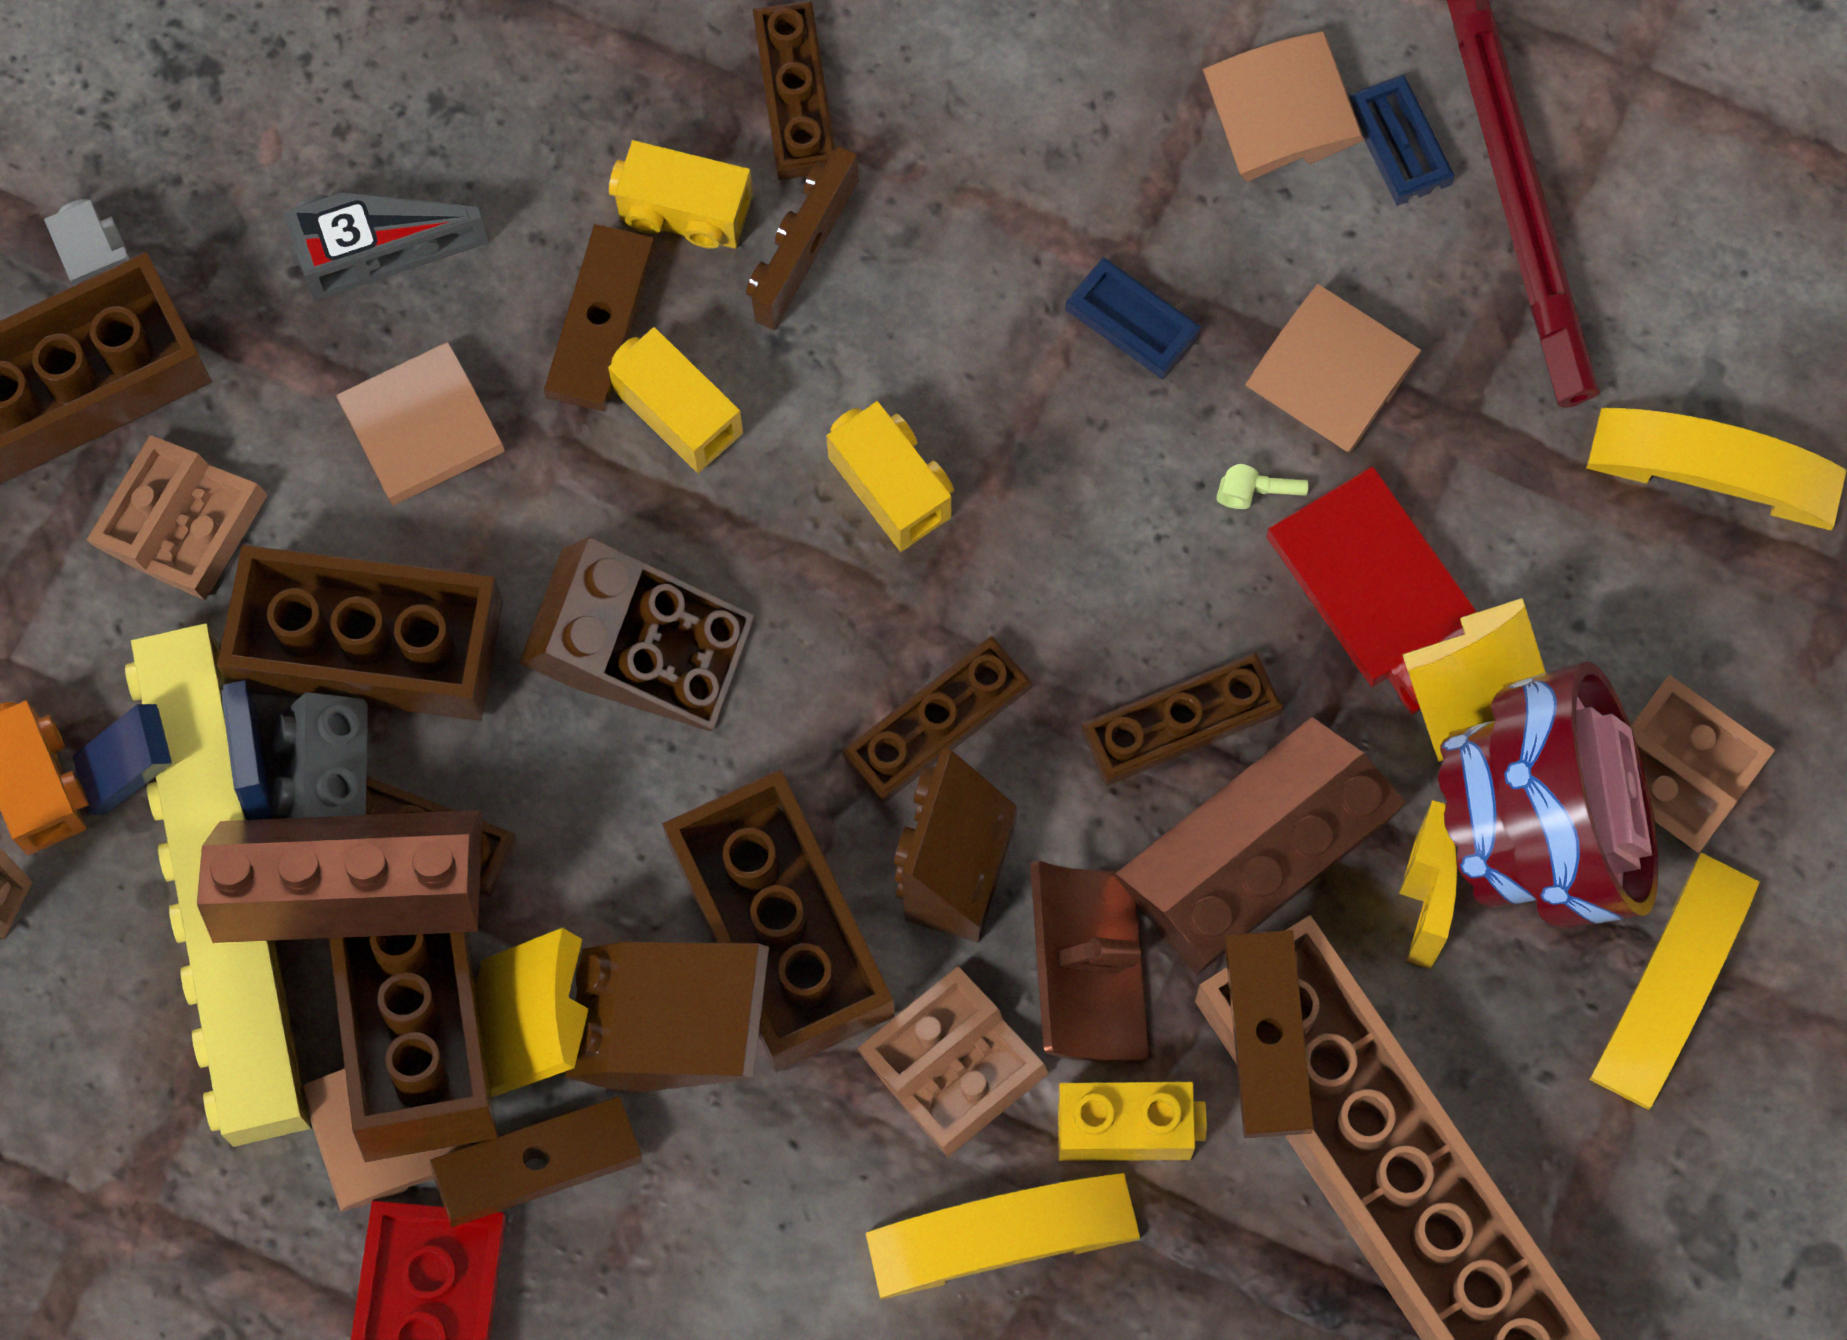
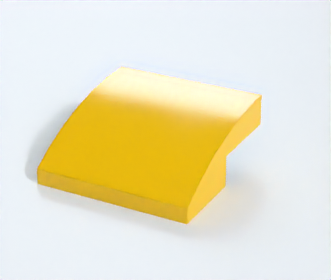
[1403,598,1546,762]
[1399,800,1457,969]
[476,928,588,1097]

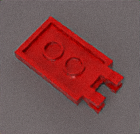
[1266,466,1477,716]
[351,1201,507,1340]

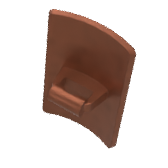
[1030,861,1148,1062]

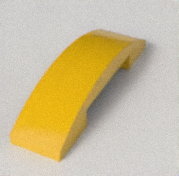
[1586,408,1846,531]
[1589,853,1760,1110]
[866,1173,1140,1300]

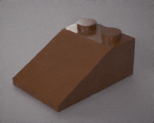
[565,942,769,1094]

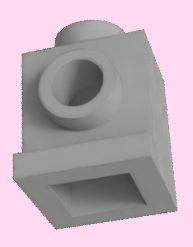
[44,199,130,286]

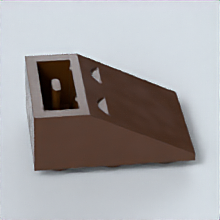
[519,537,755,731]
[894,747,1017,943]

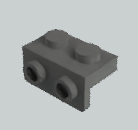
[271,692,368,819]

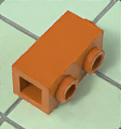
[0,700,89,856]

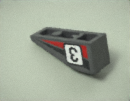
[283,193,489,301]

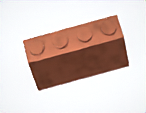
[1114,717,1406,976]
[197,810,482,943]

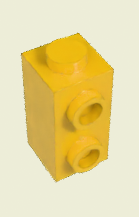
[609,140,753,249]
[608,327,743,474]
[826,401,954,552]
[1058,1082,1207,1161]

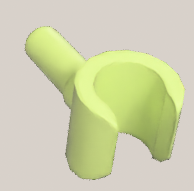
[1217,464,1308,509]

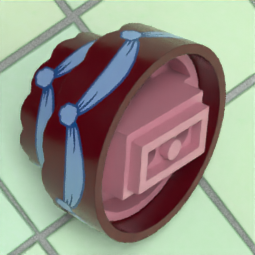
[1438,661,1658,929]

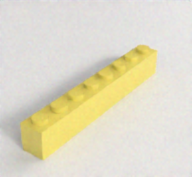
[125,623,311,1147]

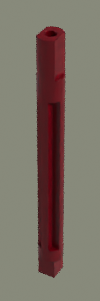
[1447,0,1600,408]

